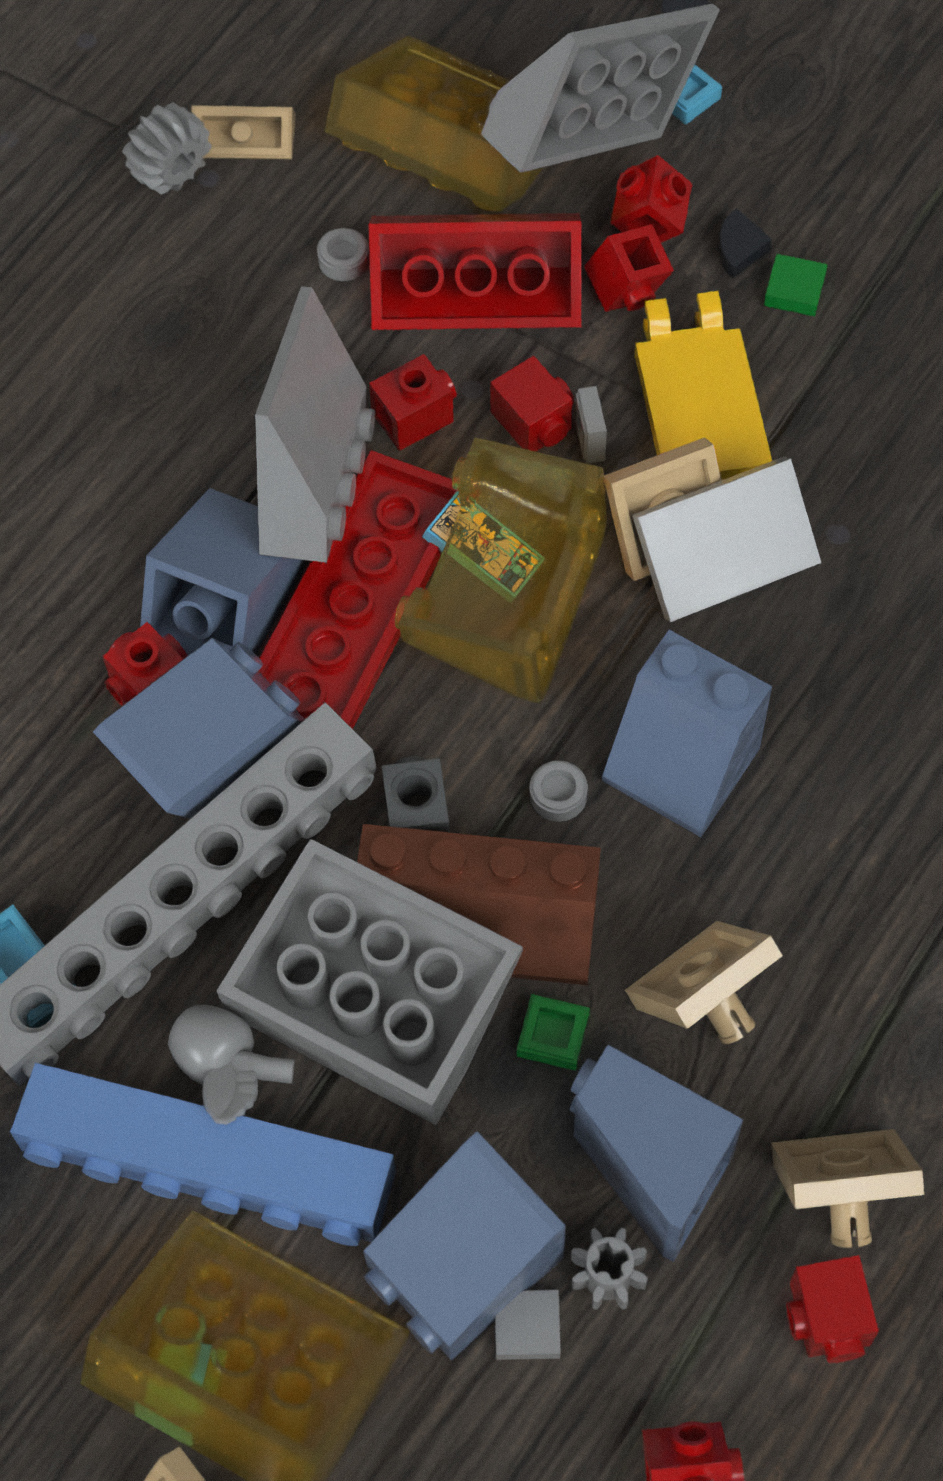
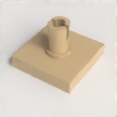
[603,437,721,581]
[625,921,783,1044]
[771,1129,924,1248]

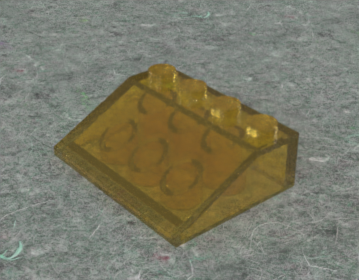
[325,35,543,212]
[80,1210,410,1481]

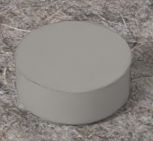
[317,228,370,281]
[530,761,588,822]

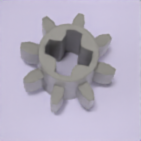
[571,1228,648,1310]

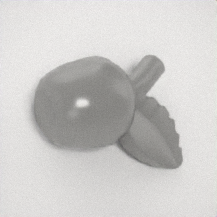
[168,1004,295,1124]

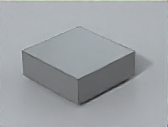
[574,386,607,463]
[495,1290,561,1360]

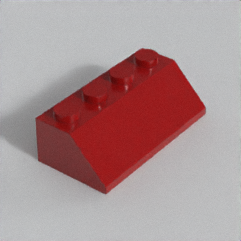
[369,213,581,330]

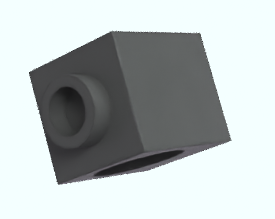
[382,756,450,833]

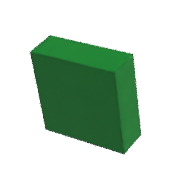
[764,254,828,317]
[517,994,590,1071]

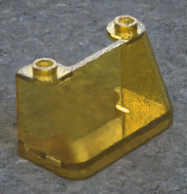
[395,437,607,704]

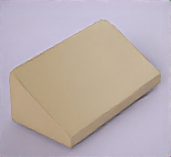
[191,106,295,160]

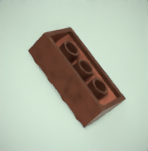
[357,824,601,986]

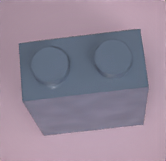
[140,488,304,656]
[602,630,772,837]
[93,638,305,819]
[570,1045,743,1262]
[364,1131,566,1360]

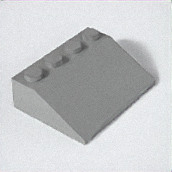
[481,4,720,173]
[255,286,375,563]
[217,839,523,1125]

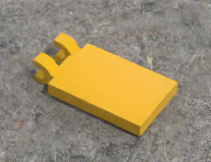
[635,291,772,481]

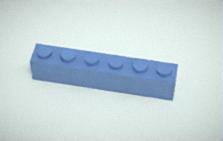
[10,1063,396,1246]

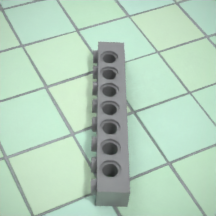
[0,702,377,1087]

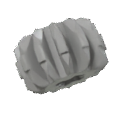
[122,102,212,195]

